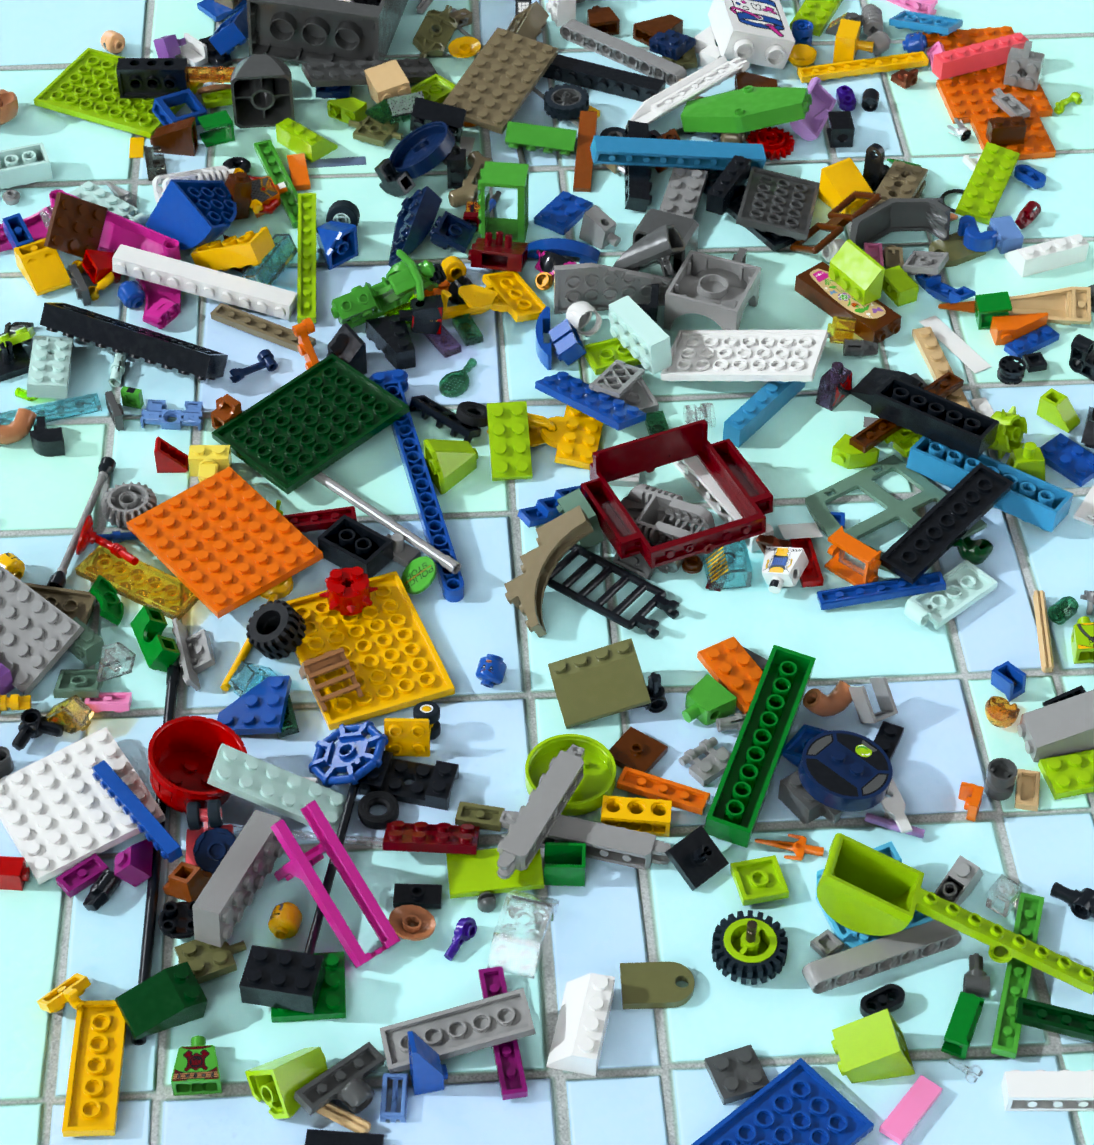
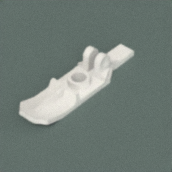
[880,778,913,834]

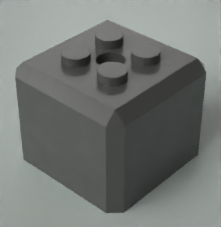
[632,208,699,278]

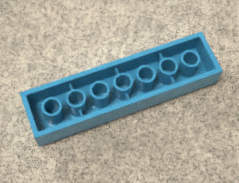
[906,436,1074,532]

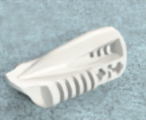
[153,165,236,203]

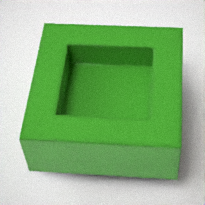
[120,386,144,409]

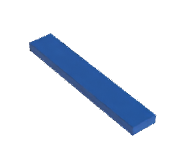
[817,571,946,610]

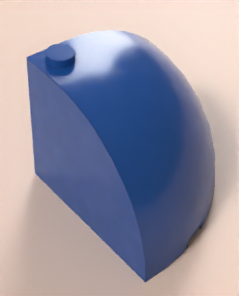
[145,180,237,250]

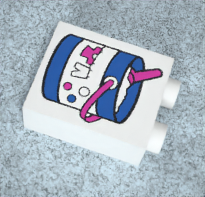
[708,0,795,70]

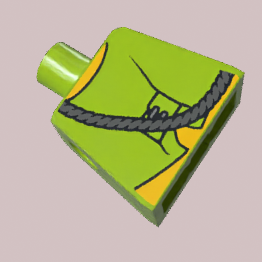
[1071,616,1094,664]

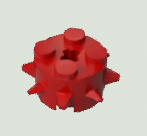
[319,566,378,616]

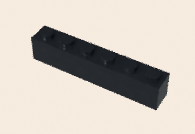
[624,120,652,212]

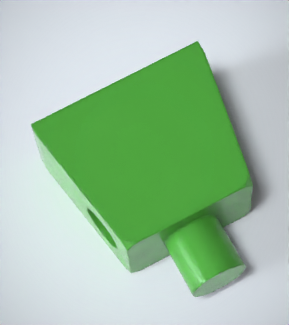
[682,674,737,726]

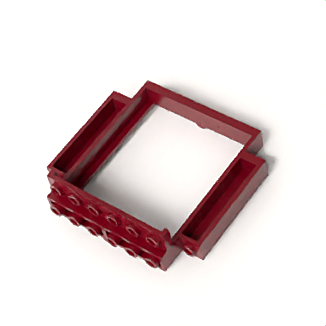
[581,419,773,569]

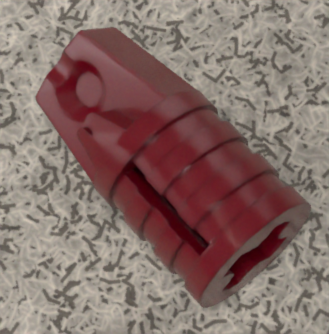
[1015,201,1041,229]

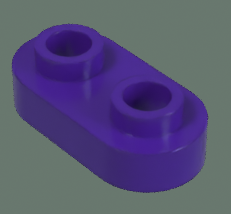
[836,85,856,111]

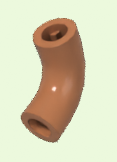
[0,408,37,445]
[803,680,853,717]

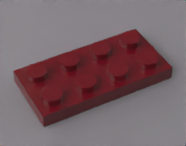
[383,820,480,855]

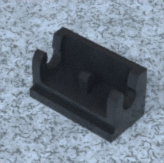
[447,149,467,189]

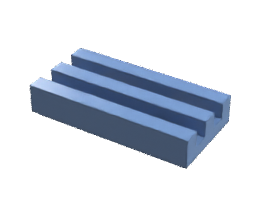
[380,1073,409,1123]

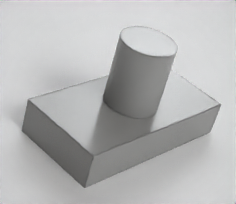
[385,533,421,567]

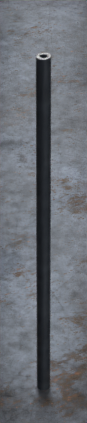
[304,762,366,954]

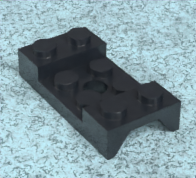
[359,748,459,811]

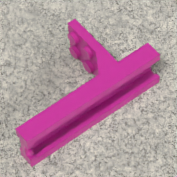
[270,800,400,968]

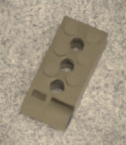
[869,160,928,210]

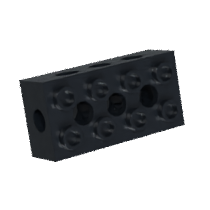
[116,58,190,99]

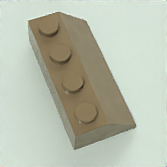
[507,1,549,41]

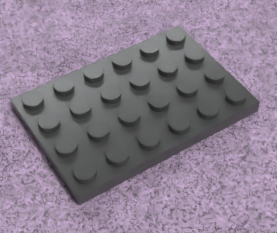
[736,166,820,241]

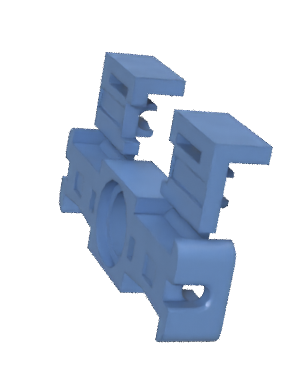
[140,399,204,431]

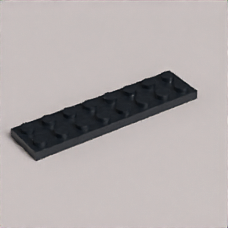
[880,463,1014,584]

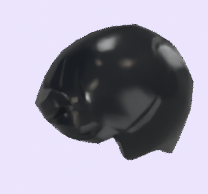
[448,275,473,305]

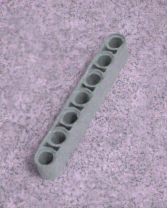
[802,920,962,994]

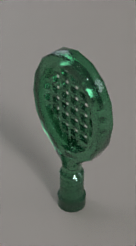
[439,358,477,398]

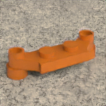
[292,317,319,370]

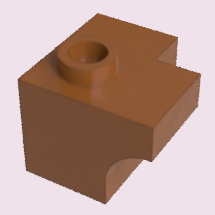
[211,394,242,429]
[163,861,212,902]

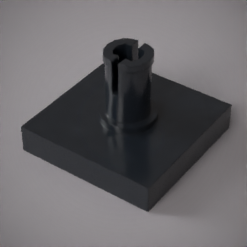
[637,284,659,324]
[0,341,30,382]
[664,825,729,891]

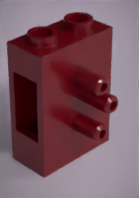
[468,231,528,272]

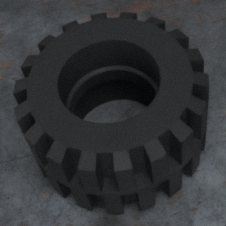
[246,600,306,660]

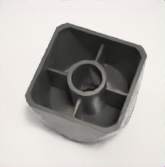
[230,54,295,128]

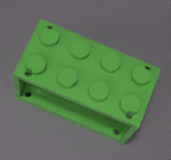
[478,161,529,243]

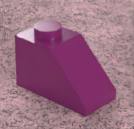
[114,839,153,887]

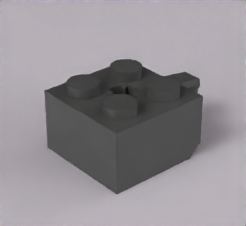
[778,770,842,824]

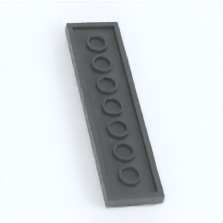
[301,58,438,87]

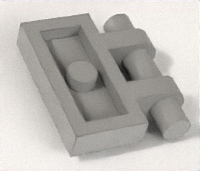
[678,737,731,787]

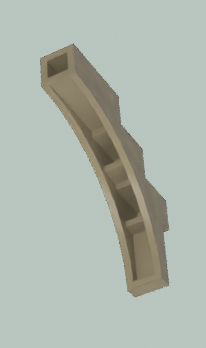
[504,505,594,638]

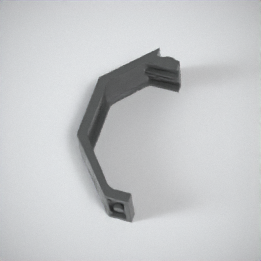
[849,198,951,249]

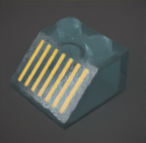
[702,540,752,591]

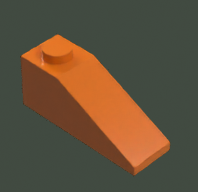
[990,313,1048,346]

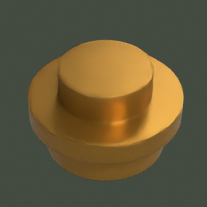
[535,272,553,291]

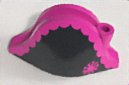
[534,250,577,281]

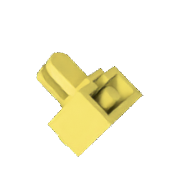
[188,445,232,483]

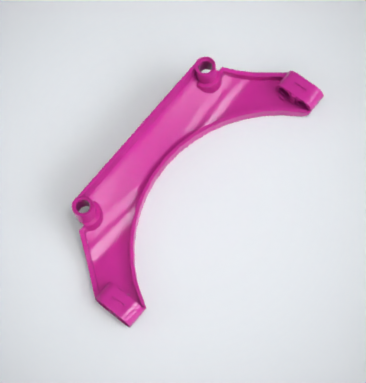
[0,190,182,329]

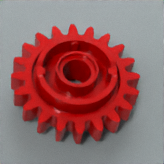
[747,127,795,161]

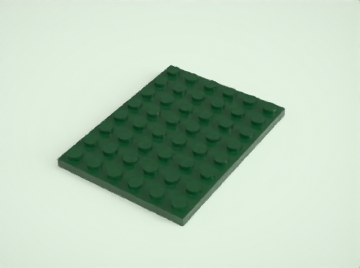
[211,353,410,494]

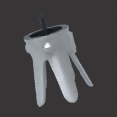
[947,118,971,142]

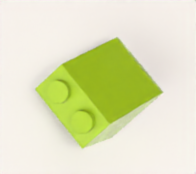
[831,1009,916,1083]

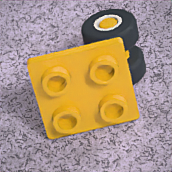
[384,701,441,757]

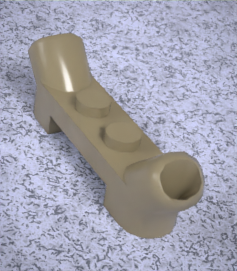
[448,151,493,208]

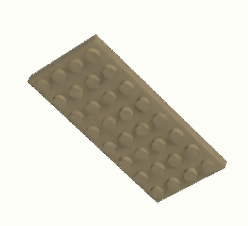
[442,27,559,134]

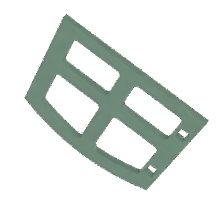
[805,455,987,574]

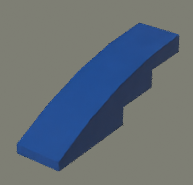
[517,485,581,528]

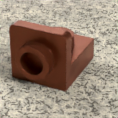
[891,68,918,89]
[756,534,791,555]

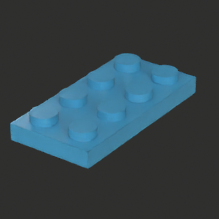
[889,10,963,36]

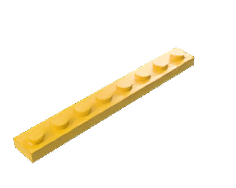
[797,51,929,83]

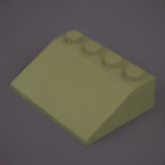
[548,638,651,729]

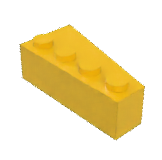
[190,226,275,271]

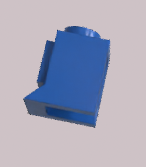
[991,661,1027,702]

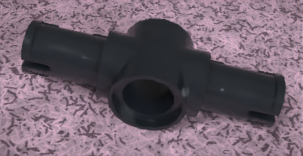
[1050,882,1094,920]

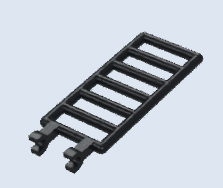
[547,544,680,639]

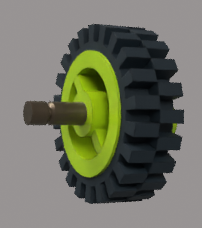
[711,910,788,985]

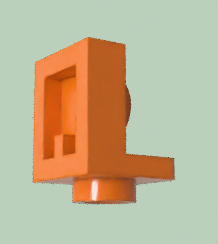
[958,782,984,822]

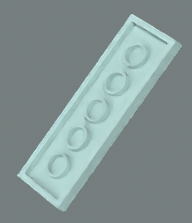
[207,743,347,834]

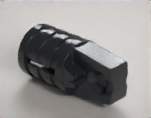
[83,870,121,911]

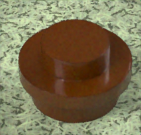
[682,555,703,574]

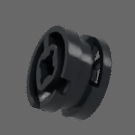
[997,356,1026,385]

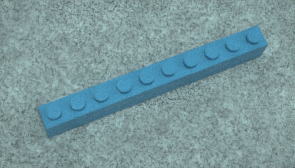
[590,135,767,171]

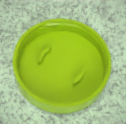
[525,734,616,816]

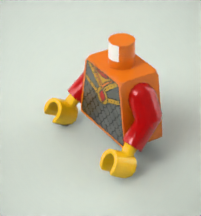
[233,168,287,218]

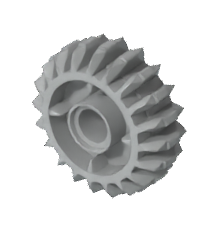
[101,481,157,529]

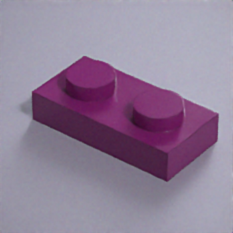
[56,853,109,898]

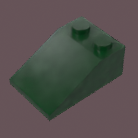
[115,962,208,1040]

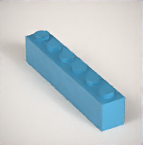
[723,381,806,448]

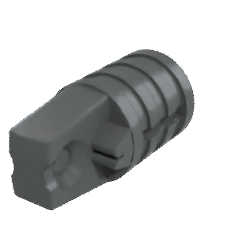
[843,339,878,357]

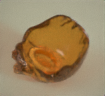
[985,696,1021,728]

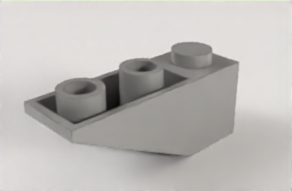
[934,855,984,906]

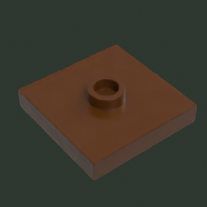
[609,727,668,773]

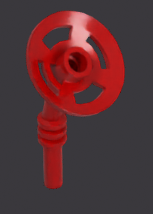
[76,515,139,566]

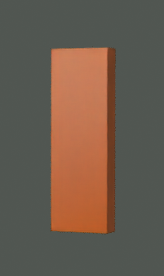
[287,153,311,191]

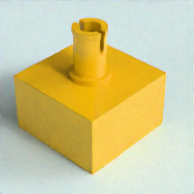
[833,19,874,63]

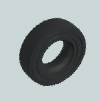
[456,401,488,427]
[358,791,399,830]

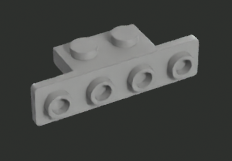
[172,618,216,691]

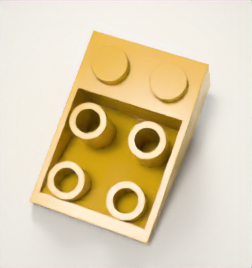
[13,238,71,296]

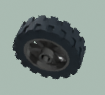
[544,84,589,121]

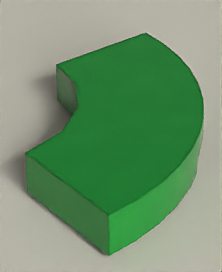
[89,575,124,626]

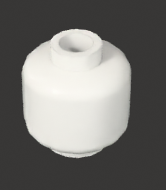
[821,238,845,263]

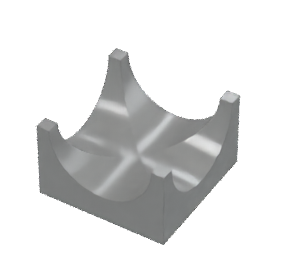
[663,250,761,330]

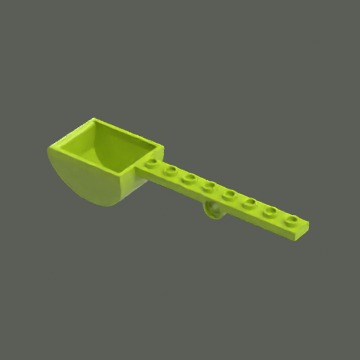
[817,833,1094,995]

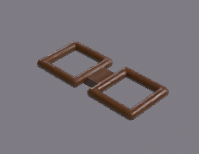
[790,191,882,254]

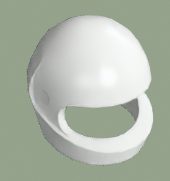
[566,301,602,336]

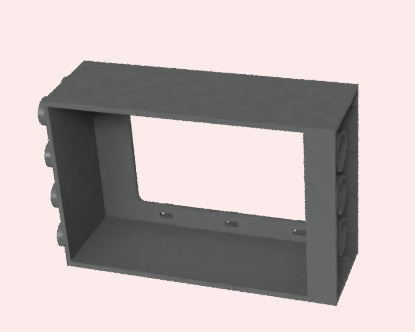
[247,0,408,64]

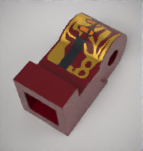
[463,201,481,231]

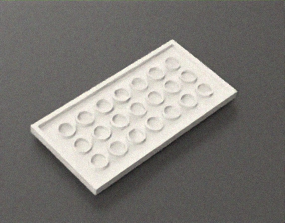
[660,330,828,382]

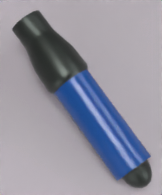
[489,191,501,213]

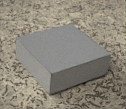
[810,929,845,958]

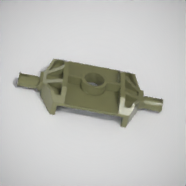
[412,5,458,59]

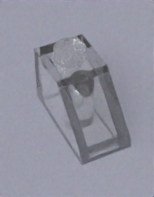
[96,642,136,683]

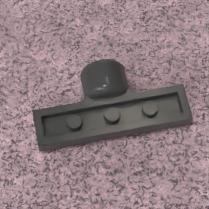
[293,1042,386,1115]

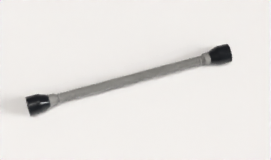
[47,457,116,588]

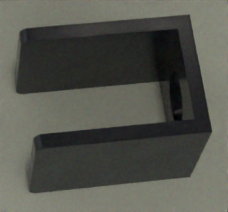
[826,111,855,148]

